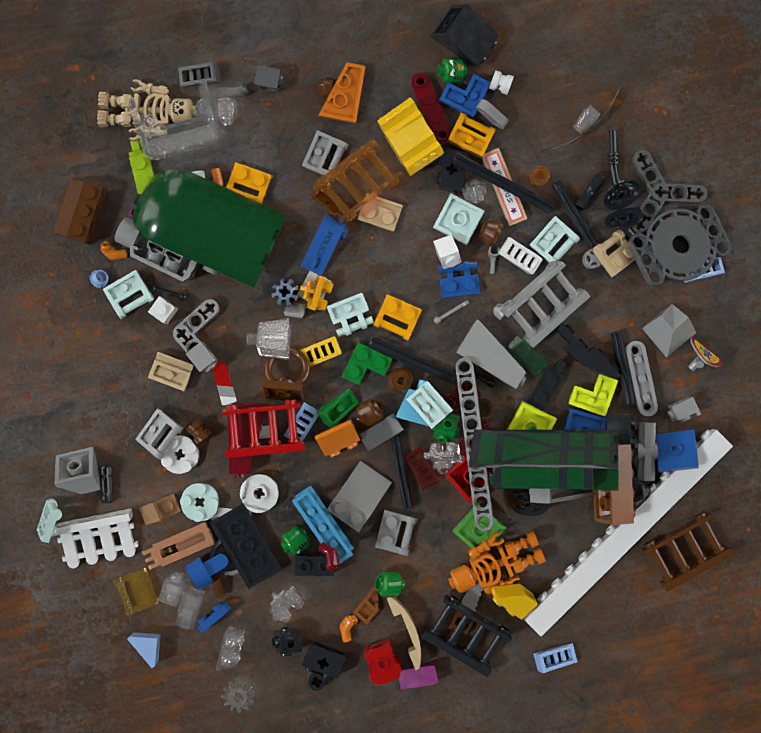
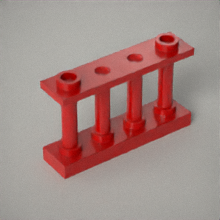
[222,400,305,458]

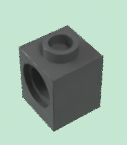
[254,65,284,93]

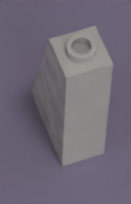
[456,320,526,389]

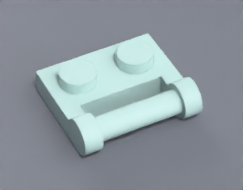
[529,216,580,263]
[103,270,154,319]
[37,499,62,543]

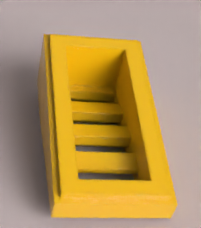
[300,336,342,367]

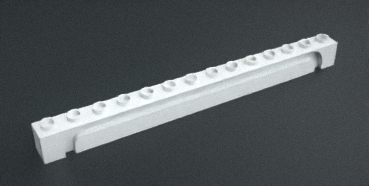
[524,429,733,636]

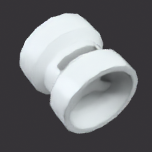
[489,70,514,95]

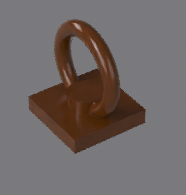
[263,347,310,402]

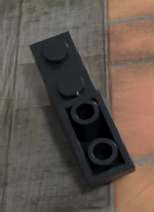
[555,324,621,378]

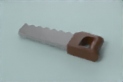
[448,576,483,635]

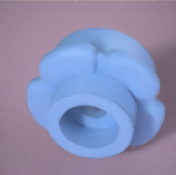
[90,270,108,288]

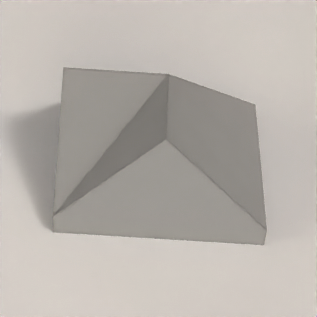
[642,304,696,357]

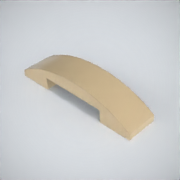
[387,597,421,670]

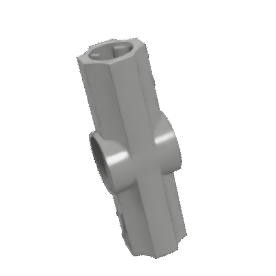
[635,422,658,481]

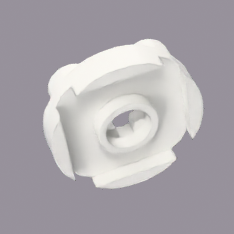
[161,435,200,474]
[240,474,279,513]

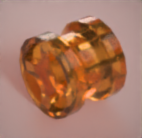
[529,166,550,187]

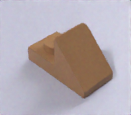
[139,493,182,525]

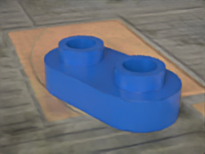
[197,602,231,633]

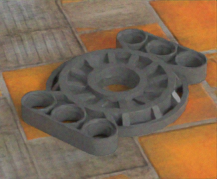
[628,204,732,287]

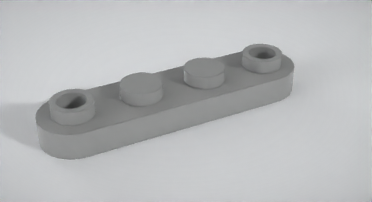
[625,341,658,416]

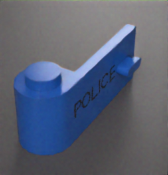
[301,214,349,276]

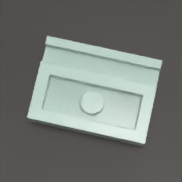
[406,381,453,429]

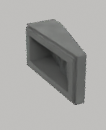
[178,62,221,87]

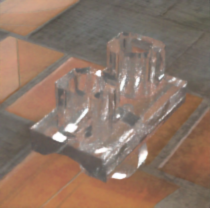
[424,442,464,474]
[269,586,304,623]

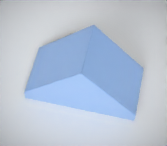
[127,632,161,668]

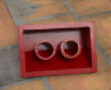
[445,455,494,507]

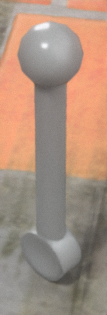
[434,300,469,324]

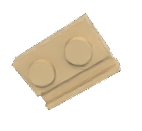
[358,193,403,232]
[148,352,195,391]

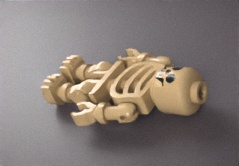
[97,80,197,141]

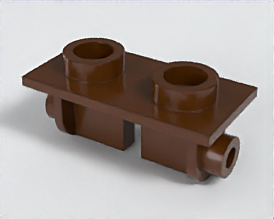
[310,182,350,219]

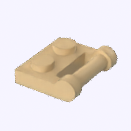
[593,230,635,277]

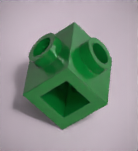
[431,413,460,444]

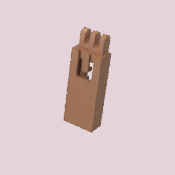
[142,521,216,570]

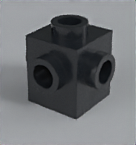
[271,627,302,656]

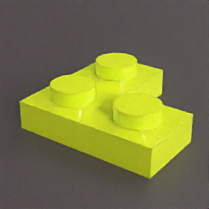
[568,374,618,417]

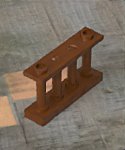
[641,511,735,592]

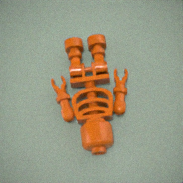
[448,530,546,594]

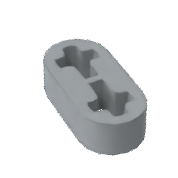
[476,99,509,129]

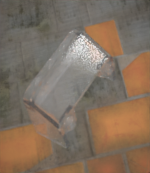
[128,79,218,160]

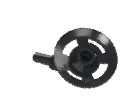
[603,130,640,210]
[605,208,647,256]
[509,489,548,516]

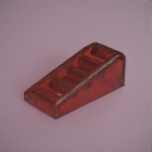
[404,447,440,490]

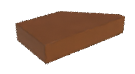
[352,585,379,625]

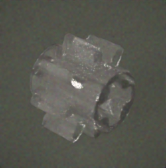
[462,179,487,203]

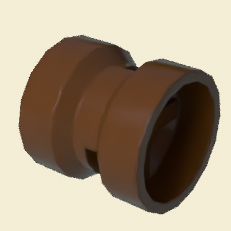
[186,418,213,444]

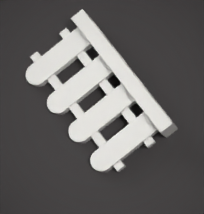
[54,508,139,568]

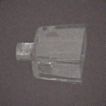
[246,319,292,360]

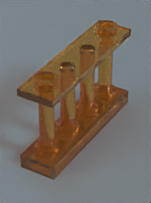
[312,138,402,224]

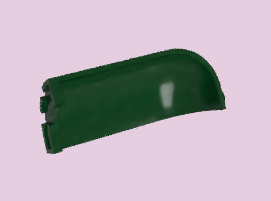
[132,169,286,287]

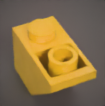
[491,584,538,620]

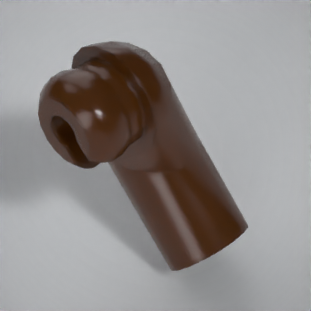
[212,572,228,598]

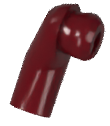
[318,542,340,571]

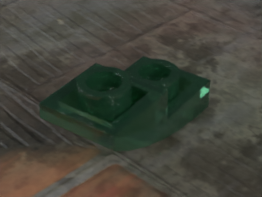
[506,335,548,377]

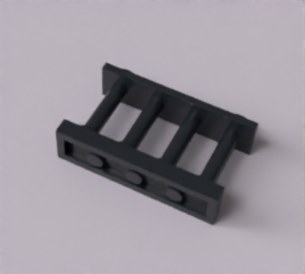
[421,594,512,677]

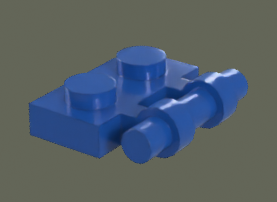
[439,260,480,298]

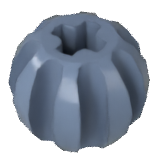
[271,278,300,306]

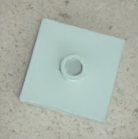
[433,193,484,246]

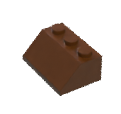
[53,179,108,245]

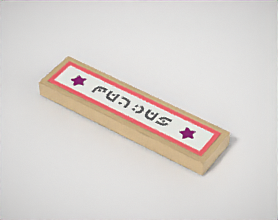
[481,148,528,226]

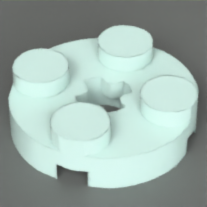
[180,483,219,522]

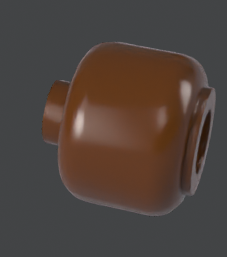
[317,77,335,98]

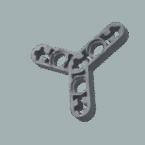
[631,150,707,234]

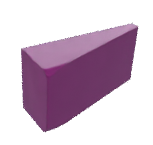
[399,662,439,689]

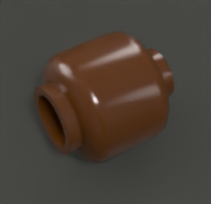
[356,399,385,427]

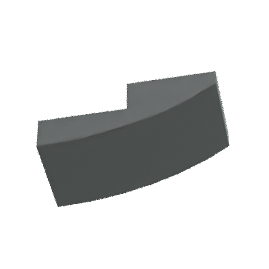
[358,414,403,451]

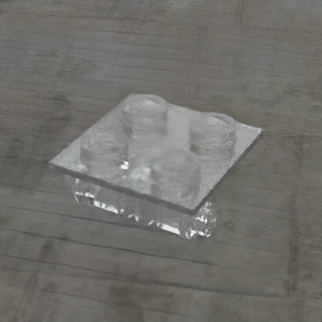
[216,626,245,671]

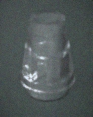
[573,105,601,134]

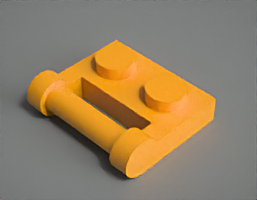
[447,112,496,159]
[226,162,272,204]
[373,294,422,341]

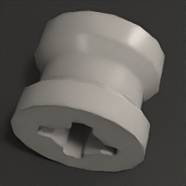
[582,249,602,269]

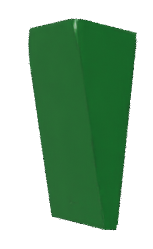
[316,388,359,428]

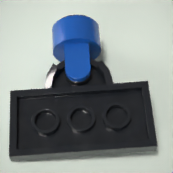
[184,503,282,590]

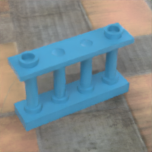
[292,485,354,564]

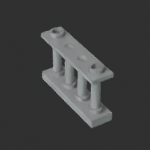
[500,260,591,348]

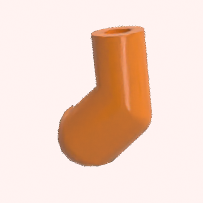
[340,614,358,642]

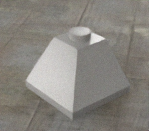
[55,447,100,494]

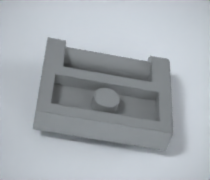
[302,130,349,180]
[135,408,184,460]
[375,509,418,556]

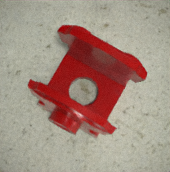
[364,638,403,685]

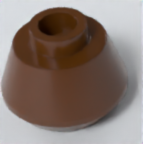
[479,221,503,246]
[388,368,414,394]

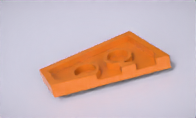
[318,62,365,124]

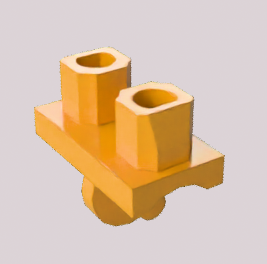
[300,275,334,311]

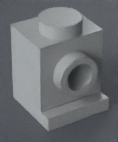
[668,396,701,422]

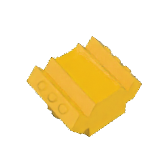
[377,98,444,176]

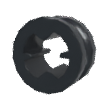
[308,671,326,691]

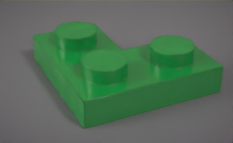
[342,343,392,385]

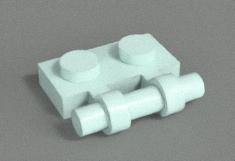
[327,293,374,337]

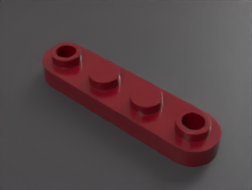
[411,73,451,146]

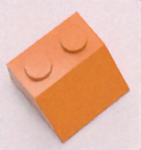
[315,419,361,458]

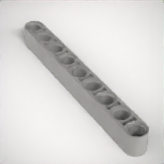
[456,358,494,532]

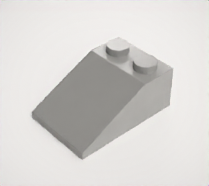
[327,461,392,532]

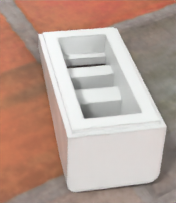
[498,237,542,275]

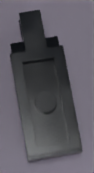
[527,359,566,411]

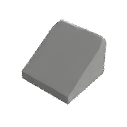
[284,302,306,319]

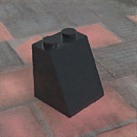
[430,4,500,66]

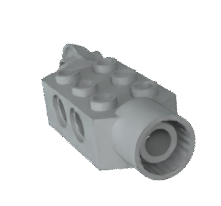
[115,217,221,282]

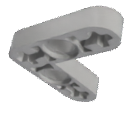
[173,299,220,369]

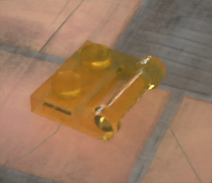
[112,567,159,616]

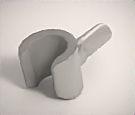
[488,247,500,274]

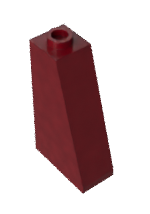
[227,403,268,477]

